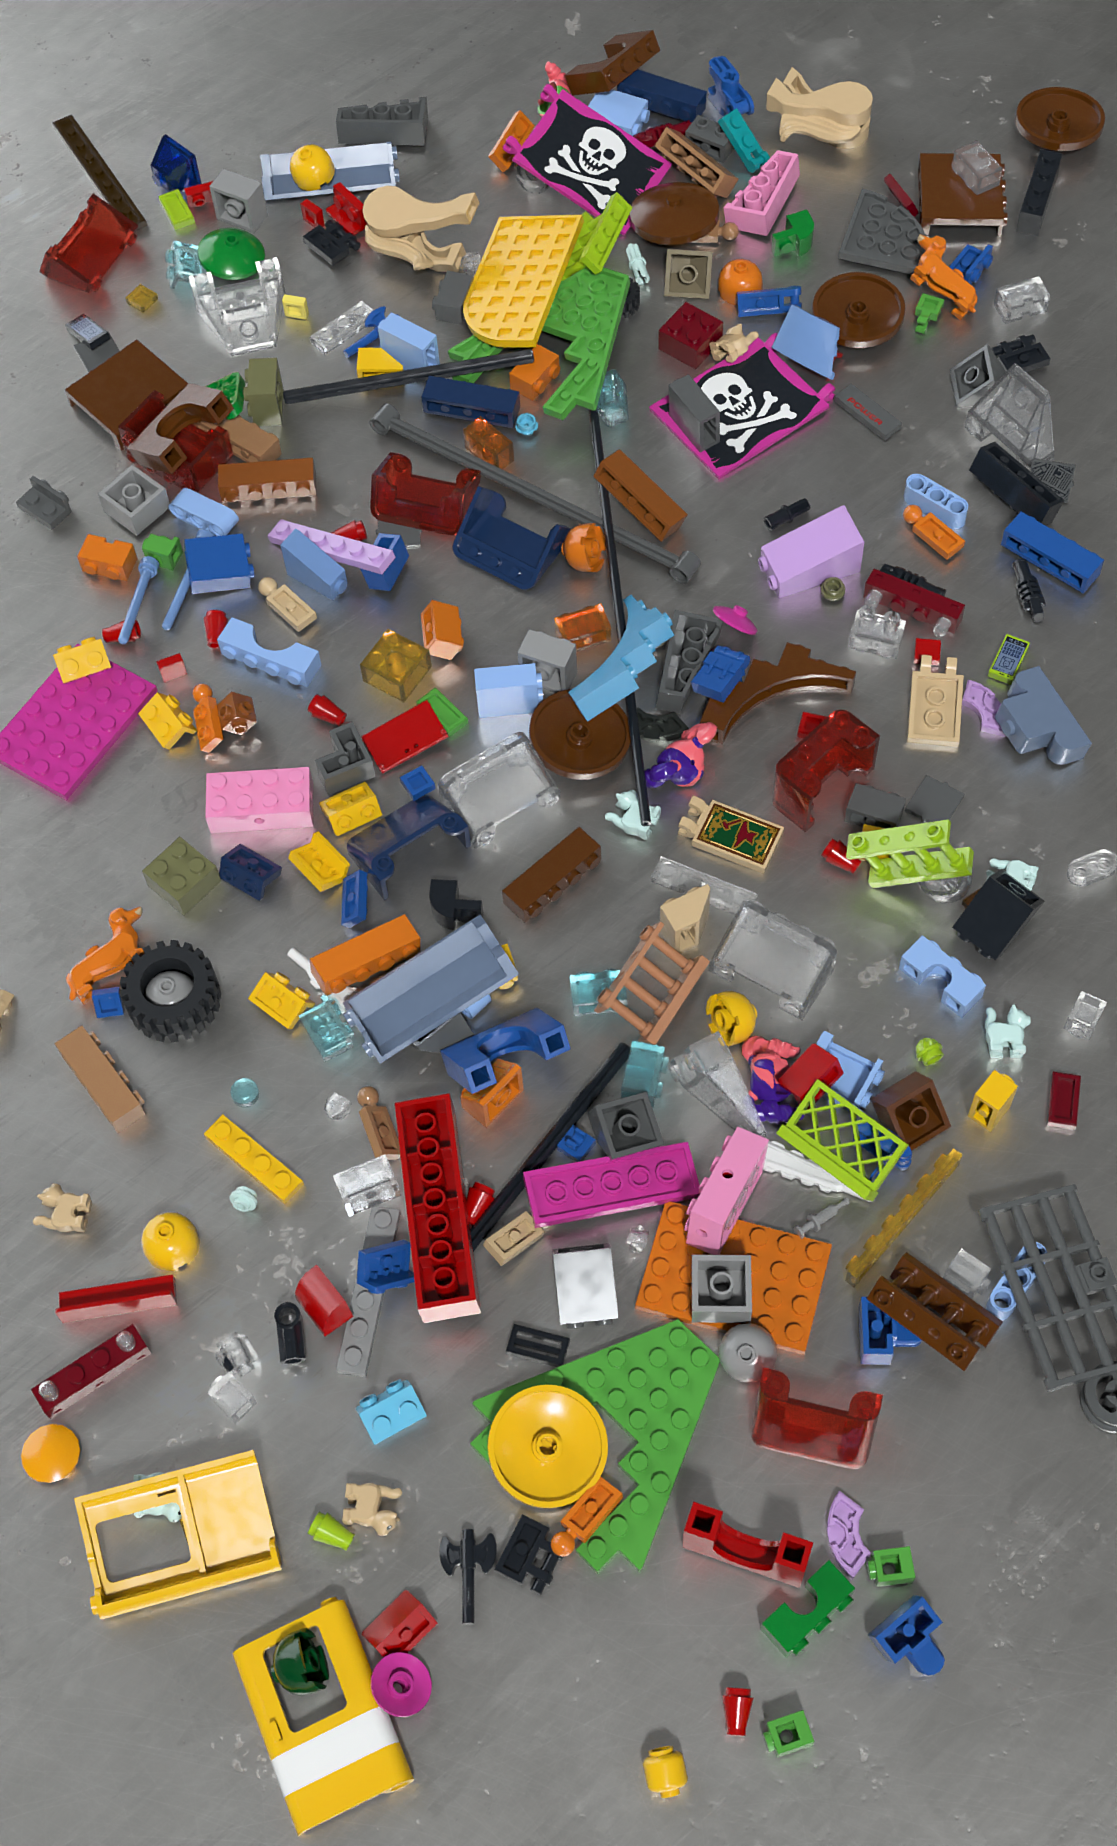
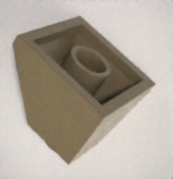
[664,249,713,299]

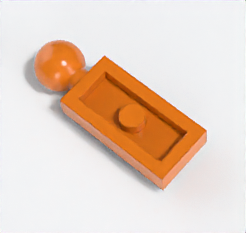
[903,505,965,560]
[192,684,223,753]
[551,1477,623,1557]

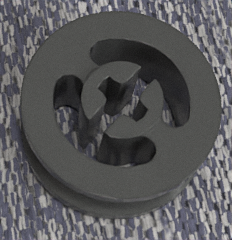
[1080,1361,1117,1433]

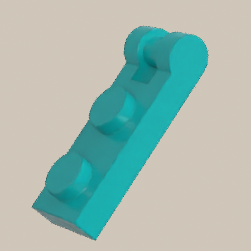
[718,108,770,173]

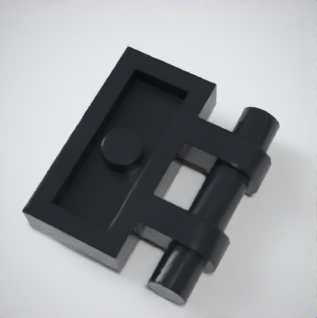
[302,220,361,266]
[991,334,1051,379]
[494,1514,563,1595]

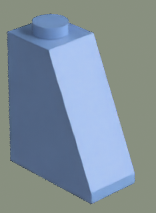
[280,528,348,600]

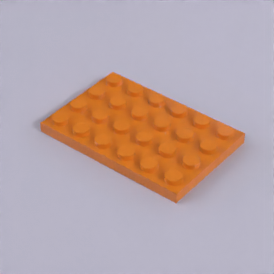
[635,1202,832,1355]

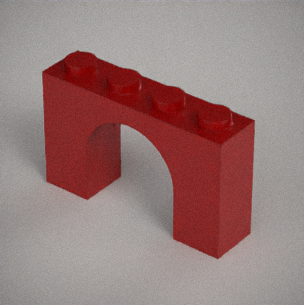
[683,1501,814,1588]

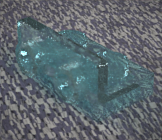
[165,241,202,289]

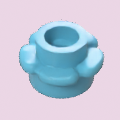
[515,413,538,435]

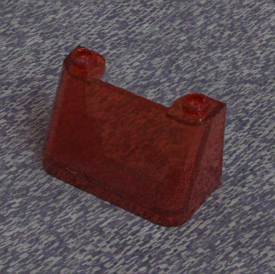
[39,193,139,293]
[370,452,481,536]
[751,1367,883,1469]

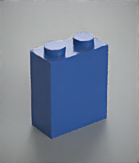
[184,533,254,594]

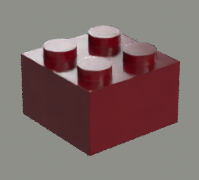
[659,302,723,370]

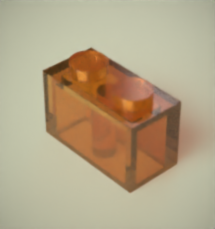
[463,416,514,470]
[554,604,611,652]

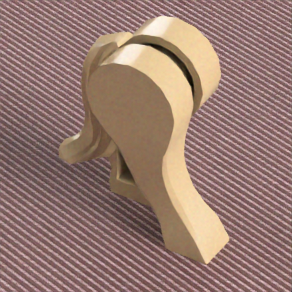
[766,67,873,149]
[363,186,480,272]

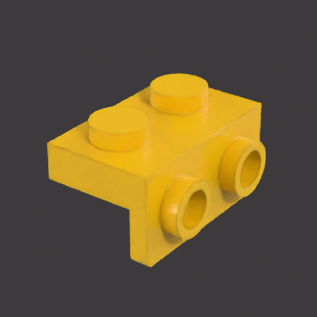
[53,637,111,684]
[138,692,197,750]
[288,831,350,892]

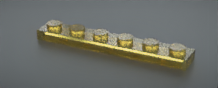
[845,1148,963,1288]

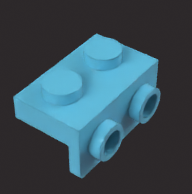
[355,1379,427,1445]

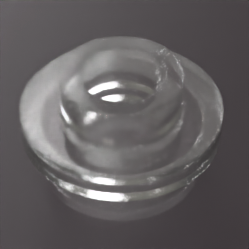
[626,1225,649,1253]

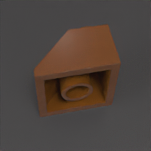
[870,1071,951,1151]

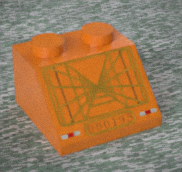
[460,1059,524,1128]

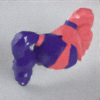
[645,722,717,788]
[740,1036,805,1125]

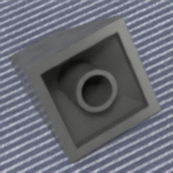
[950,344,1011,407]
[410,1013,474,1053]
[588,1091,664,1160]

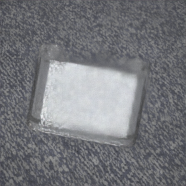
[438,732,560,850]

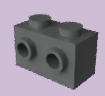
[685,115,734,163]

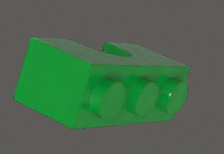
[761,1560,855,1658]

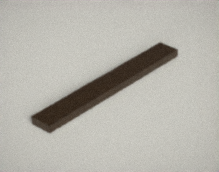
[53,114,147,234]

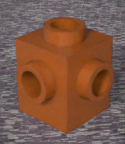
[217,691,257,735]

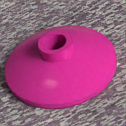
[713,605,758,635]
[371,1652,432,1717]

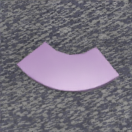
[962,680,1006,737]
[827,1491,871,1580]

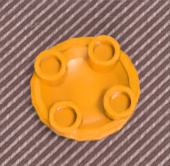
[21,1424,80,1483]

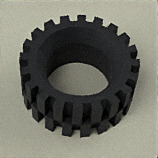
[120,940,221,1043]

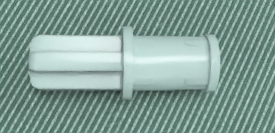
[626,243,650,285]

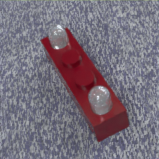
[864,569,965,637]
[31,1324,152,1419]

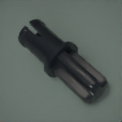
[763,498,811,531]

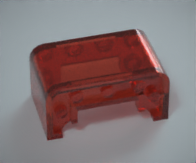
[118,390,233,493]
[772,709,880,832]

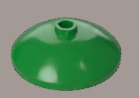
[198,228,265,280]

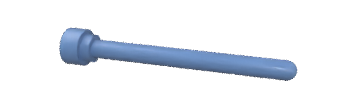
[162,529,215,630]
[118,556,159,645]

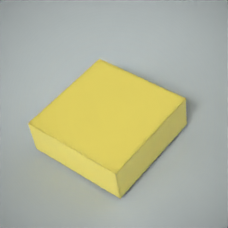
[282,294,309,320]

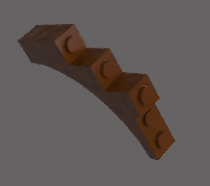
[699,642,856,745]

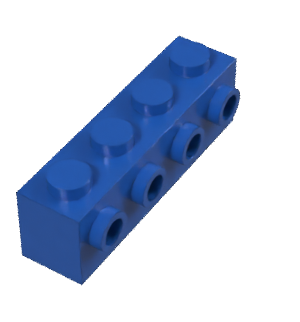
[1001,512,1104,594]

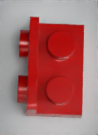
[326,182,367,235]

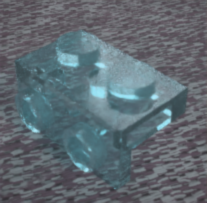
[299,994,354,1062]

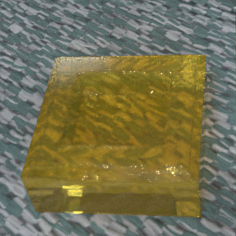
[125,284,158,313]

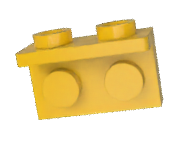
[319,782,382,836]
[248,972,315,1029]

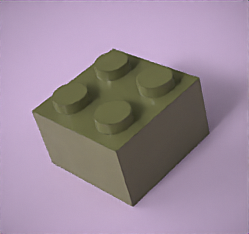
[243,358,284,426]
[142,836,221,916]

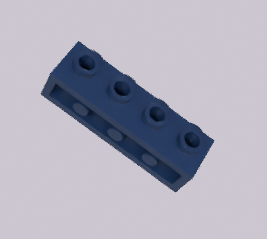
[617,69,707,123]
[421,376,520,428]

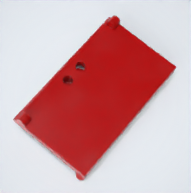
[361,700,449,774]

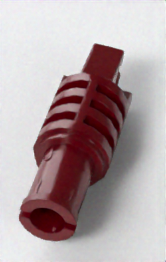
[633,120,692,148]

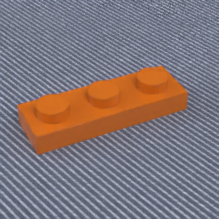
[488,110,535,172]

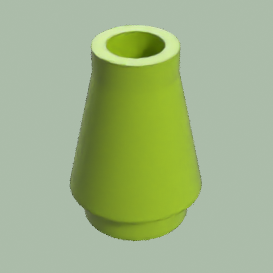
[307,1511,355,1551]

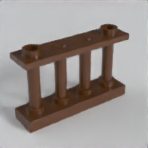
[867,1252,1003,1371]

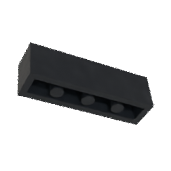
[1016,149,1062,236]
[969,442,1064,526]

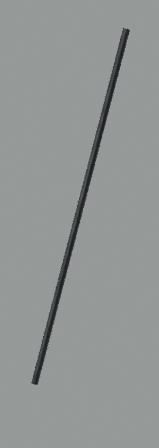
[588,406,651,826]

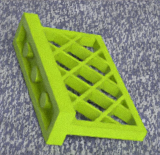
[776,1079,909,1202]

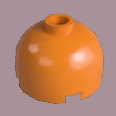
[717,259,763,305]
[561,523,606,573]

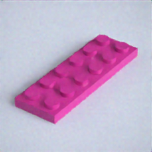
[523,1142,700,1228]

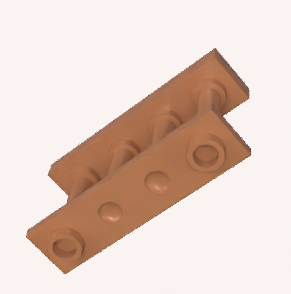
[594,921,710,1050]

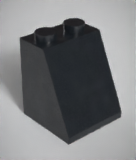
[952,869,1045,960]

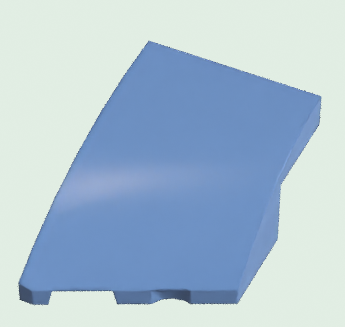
[772,304,840,380]

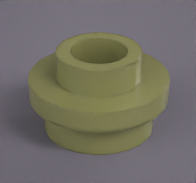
[821,577,845,601]

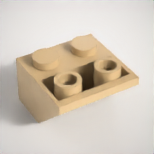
[660,884,711,953]

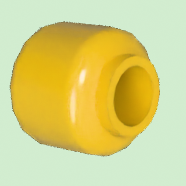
[643,1746,688,1798]

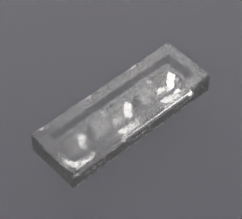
[310,301,373,355]

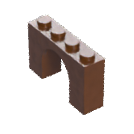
[564,30,661,96]
[127,383,234,474]

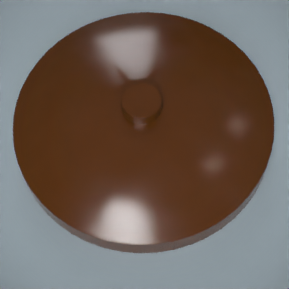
[1015,87,1105,151]
[630,182,719,245]
[812,272,905,348]
[529,689,631,780]

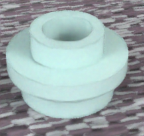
[229,1186,258,1212]

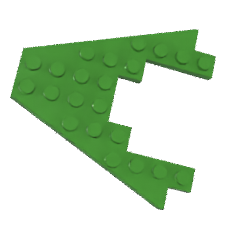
[448,267,630,420]
[470,1319,720,1574]

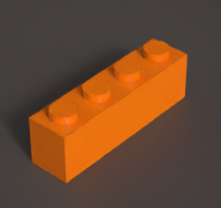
[310,914,421,996]

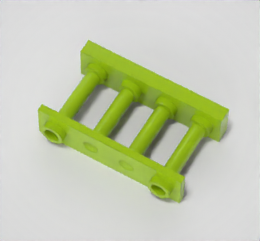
[561,192,633,282]
[846,819,974,888]

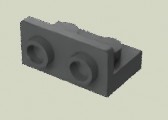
[16,476,72,530]

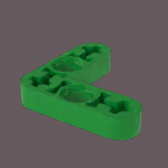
[205,372,246,420]

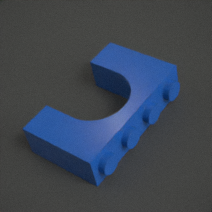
[440,1008,571,1094]

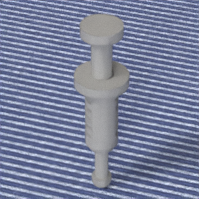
[793,1198,850,1239]

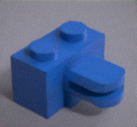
[858,1297,922,1365]
[867,1595,945,1675]

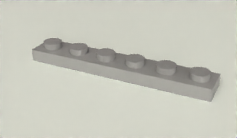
[336,1206,401,1378]

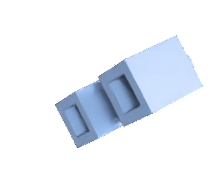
[899,935,986,1018]

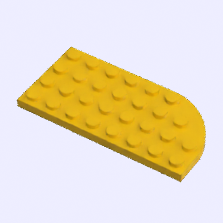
[463,215,584,348]

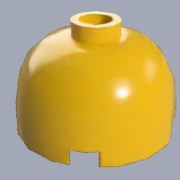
[290,144,335,191]
[706,991,757,1047]
[141,1212,200,1271]

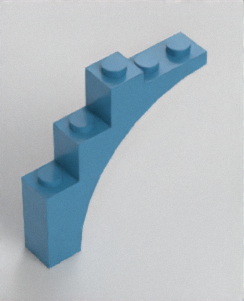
[568,595,674,721]

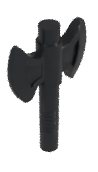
[439,1529,497,1625]

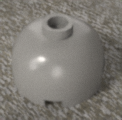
[144,971,194,1007]
[719,1323,777,1383]

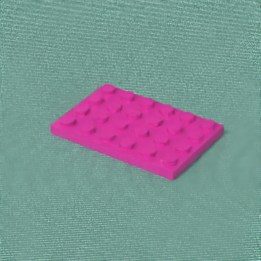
[0,643,158,801]

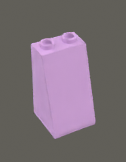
[758,505,864,598]

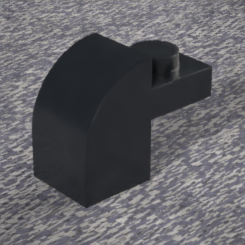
[429,879,483,930]

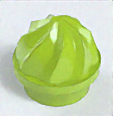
[915,1038,944,1066]

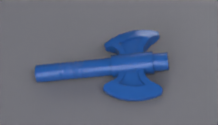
[343,306,399,358]

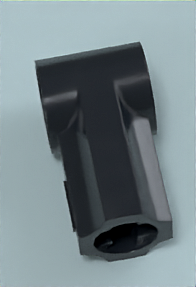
[274,1302,306,1365]

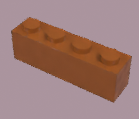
[593,449,688,542]
[218,458,316,502]

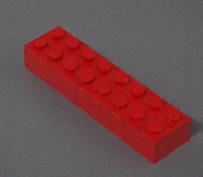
[395,1093,481,1323]

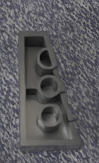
[336,97,428,146]

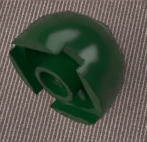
[271,1628,329,1696]

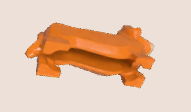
[910,234,978,321]
[66,907,145,1005]

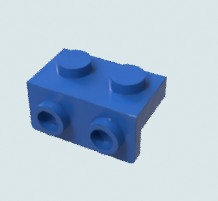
[949,244,993,284]
[357,1239,415,1294]

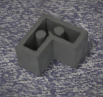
[315,721,376,796]

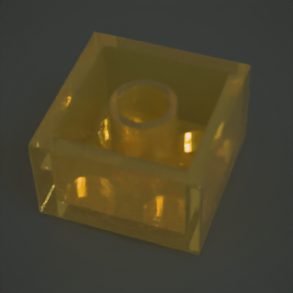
[360,629,432,702]

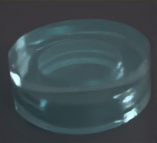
[230,1078,259,1107]

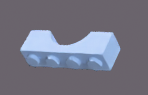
[217,617,321,687]

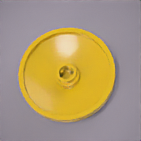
[487,1385,608,1509]

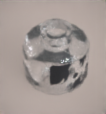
[215,1332,259,1378]

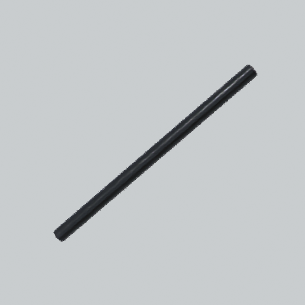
[283,349,534,404]
[470,1042,632,1252]

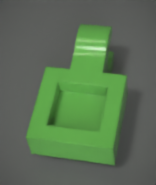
[915,293,945,334]

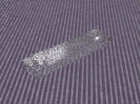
[651,856,758,920]

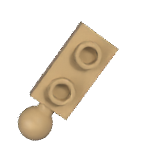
[258,577,317,632]
[483,1211,552,1266]

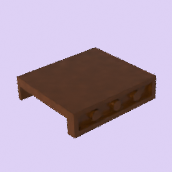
[918,153,1008,236]
[65,339,189,451]

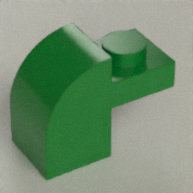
[771,210,814,257]

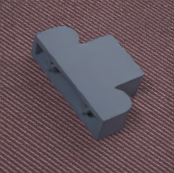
[995,666,1092,765]

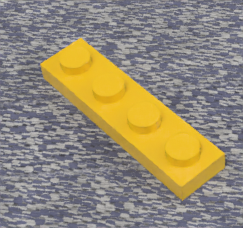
[204,1114,304,1205]

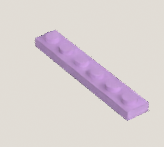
[267,519,395,574]

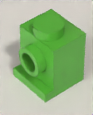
[142,534,183,571]
[867,1546,916,1587]
[763,1710,814,1758]

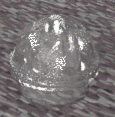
[460,252,481,275]
[324,1092,353,1120]

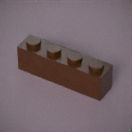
[502,827,601,923]

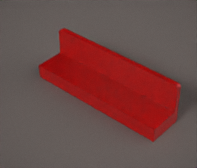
[55,1274,177,1323]

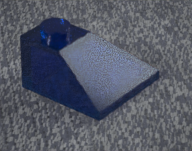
[150,134,202,192]

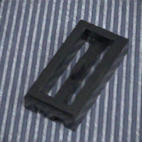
[506,1324,570,1367]

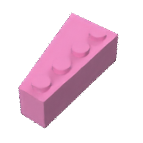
[723,150,800,236]

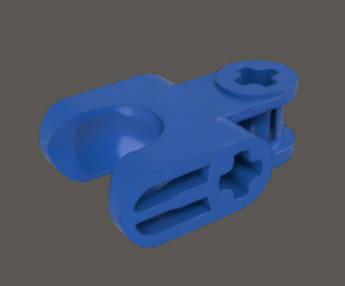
[708,56,754,116]

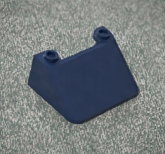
[453,486,571,590]
[347,795,471,900]

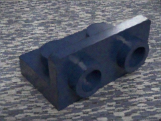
[219,844,282,901]

